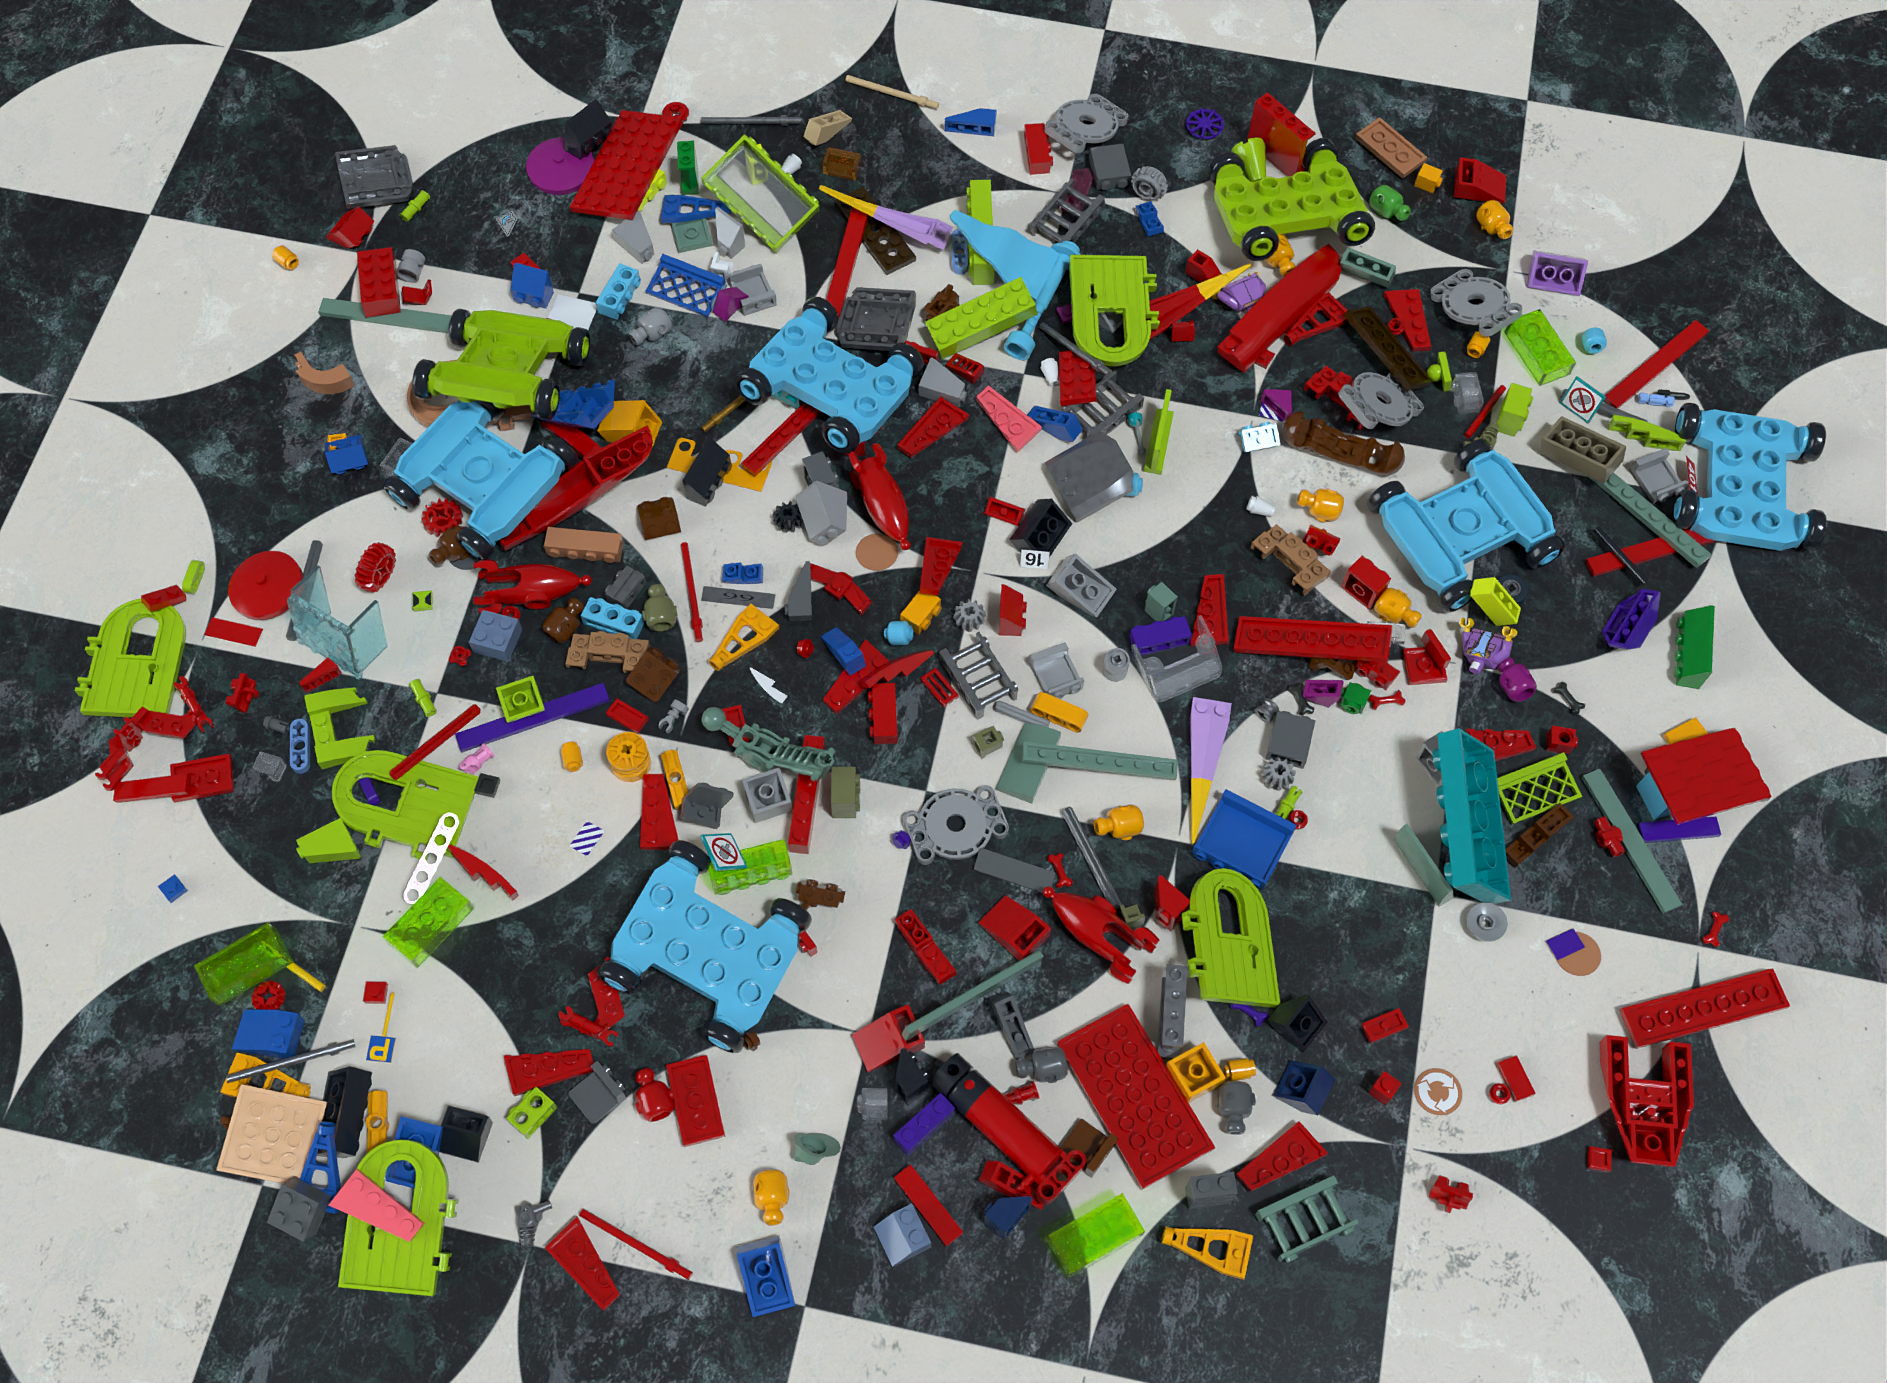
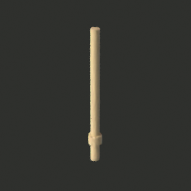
[846,75,939,109]

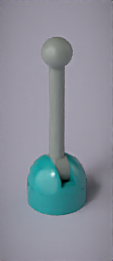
[1127,412,1146,454]

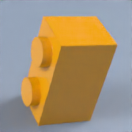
[900,592,942,635]

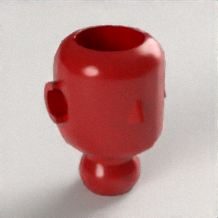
[635,1068,675,1122]

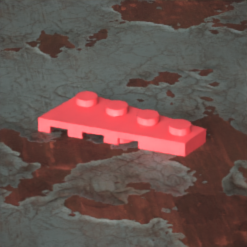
[976,386,1042,453]
[329,1169,425,1242]

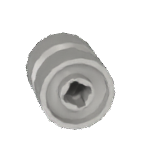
[396,249,426,283]
[1103,648,1130,682]

